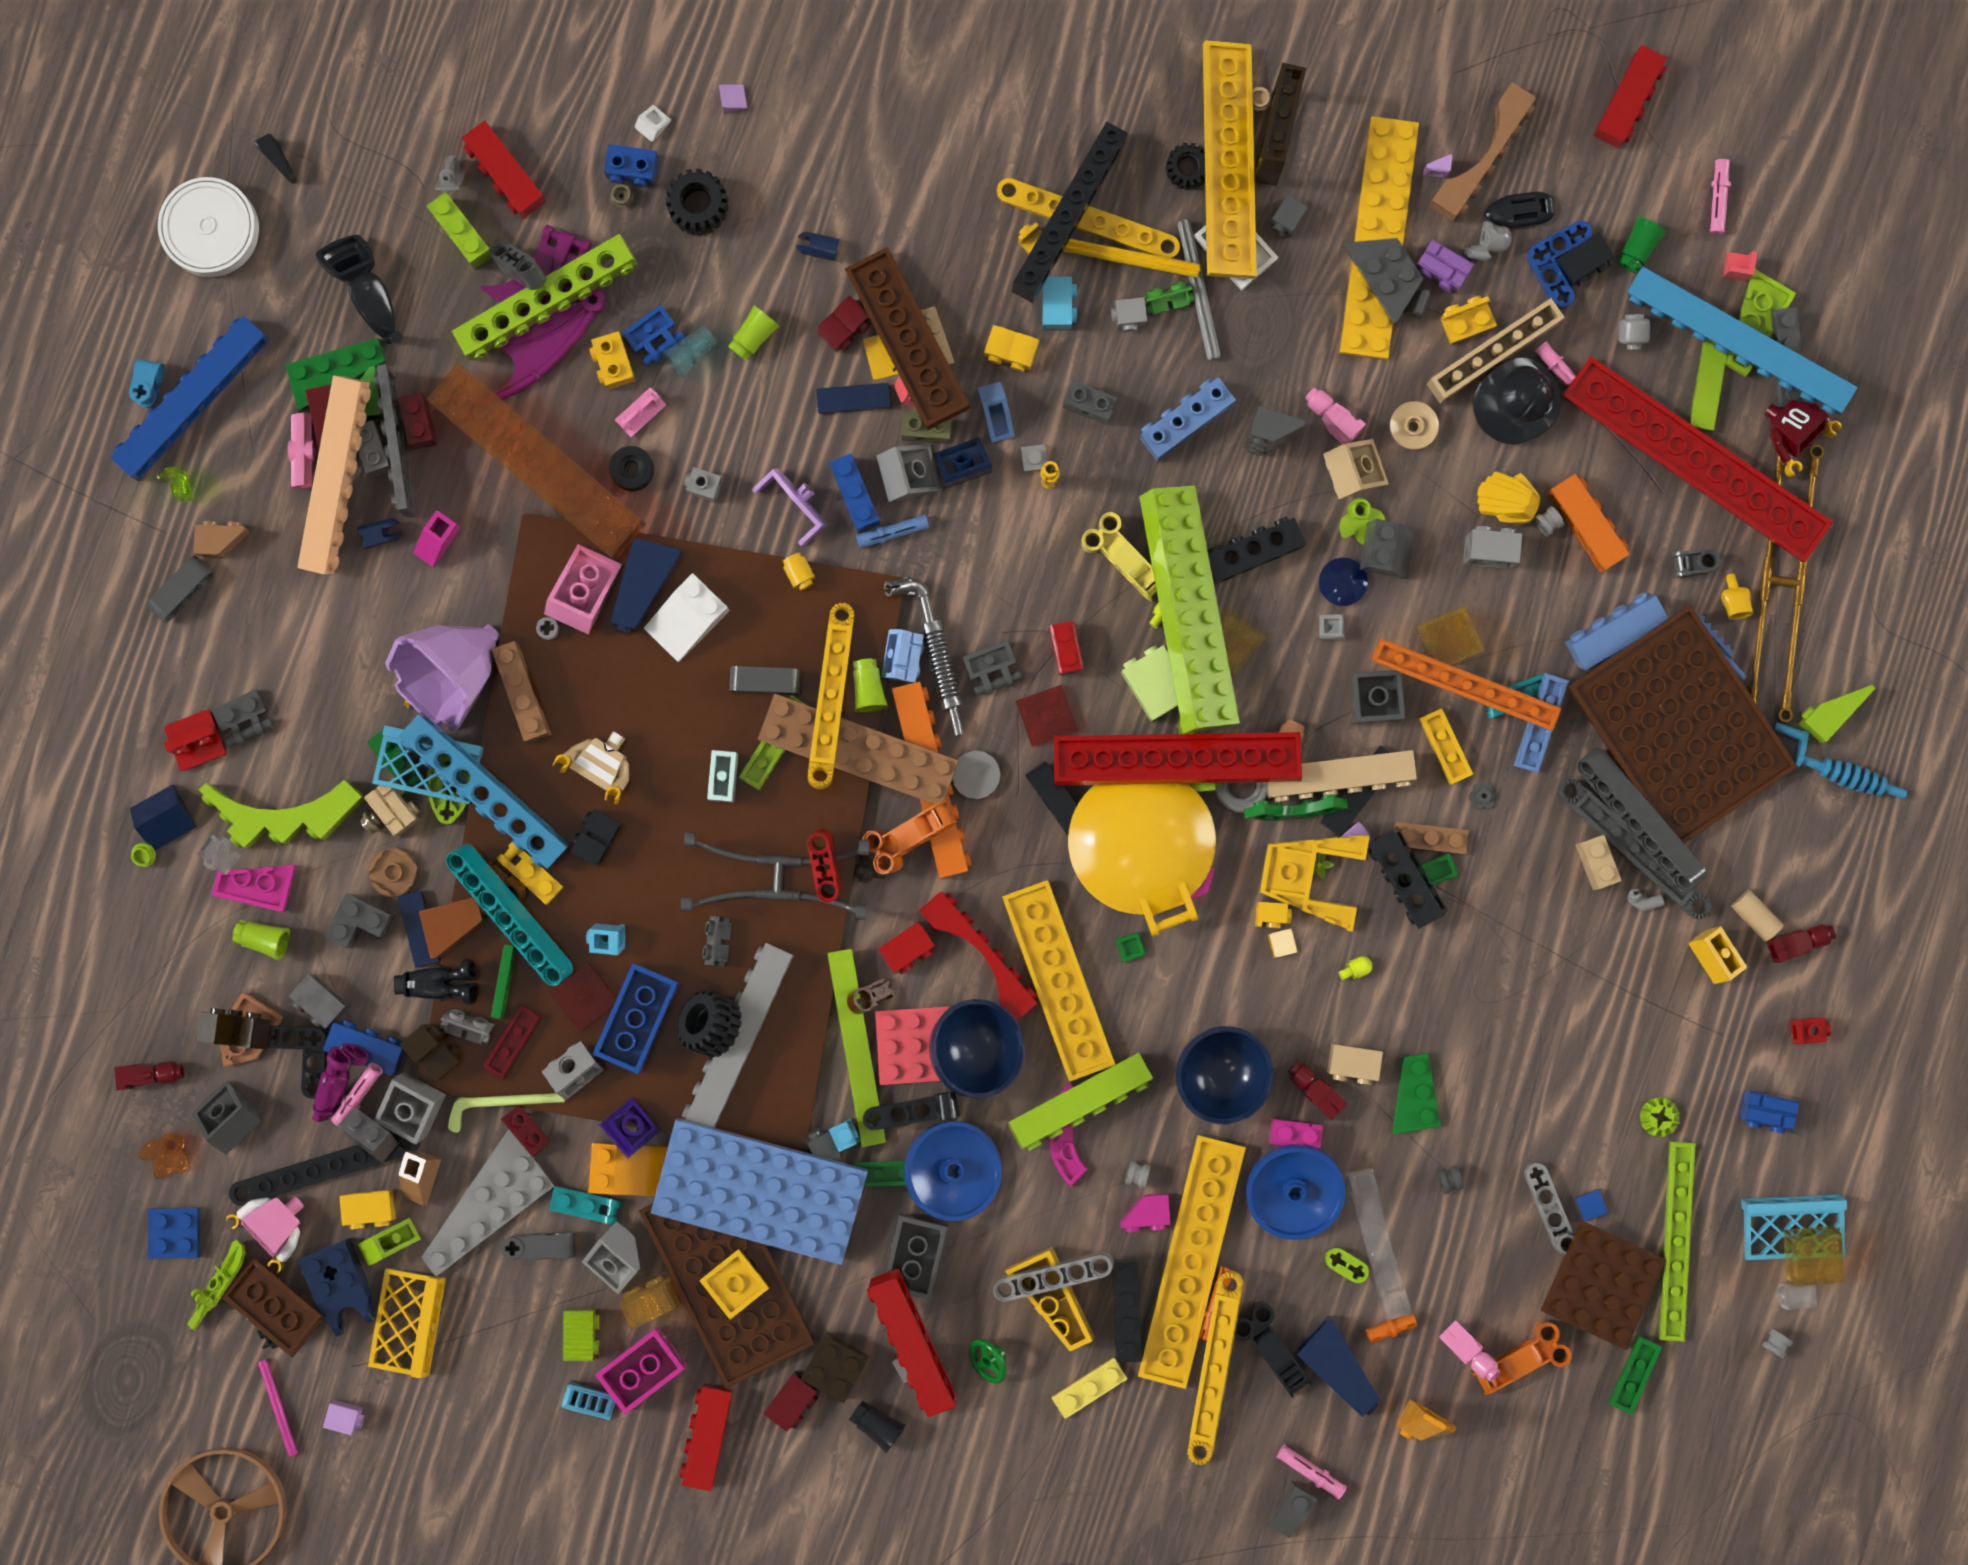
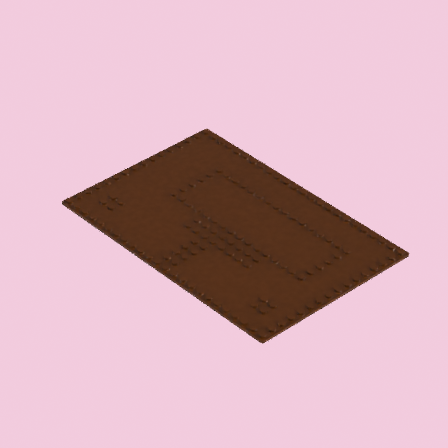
[419,514,903,1152]

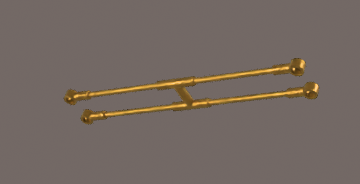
[1748,445,1824,723]

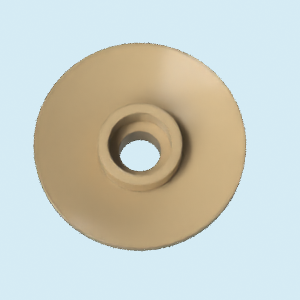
[1390,401,1439,450]

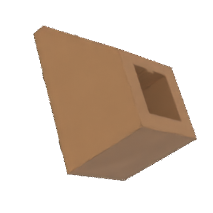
[193,521,250,558]
[398,1151,441,1206]

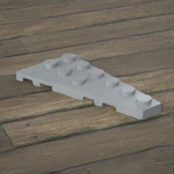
[421,1129,556,1277]

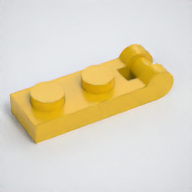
[496,842,564,905]

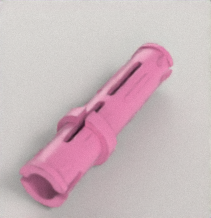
[1710,159,1731,234]
[331,1063,383,1126]
[1276,1444,1347,1500]

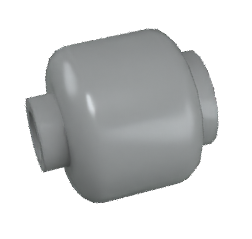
[1618,314,1650,349]

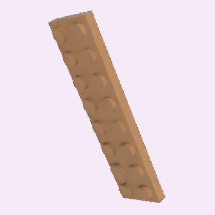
[757,694,959,805]

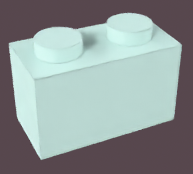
[707,750,739,803]

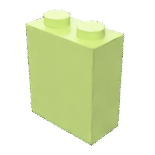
[1121,645,1178,722]

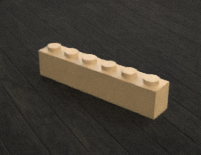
[1426,298,1565,404]
[1266,750,1417,802]

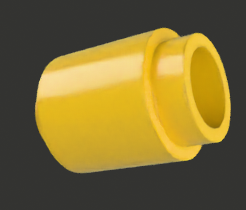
[783,552,815,591]

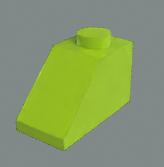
[358,1218,421,1267]

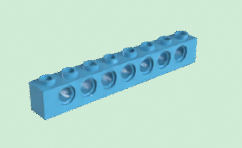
[398,712,570,869]

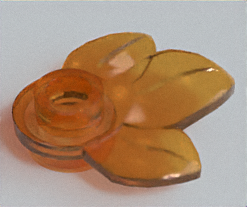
[139,1132,188,1179]

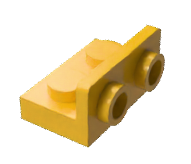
[1440,295,1497,345]

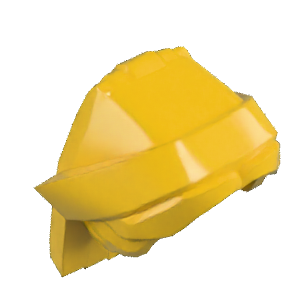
[1477,472,1540,525]

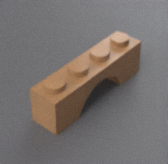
[491,641,551,744]

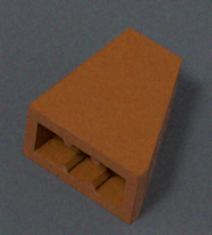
[419,897,488,959]

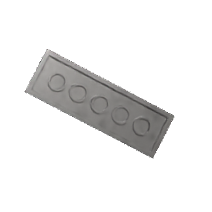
[374,364,416,517]

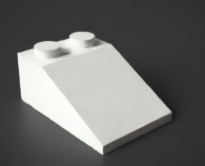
[644,573,730,663]

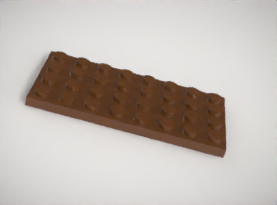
[638,1203,815,1389]

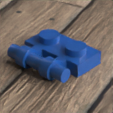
[622,304,686,367]

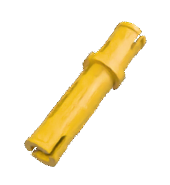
[1040,461,1060,489]

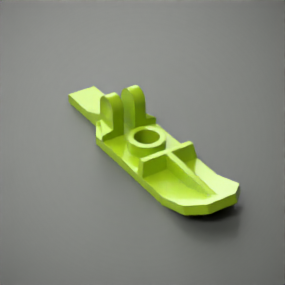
[187,1239,246,1331]

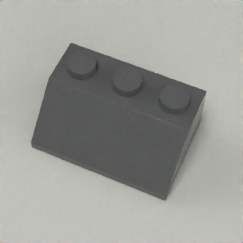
[1244,406,1306,456]

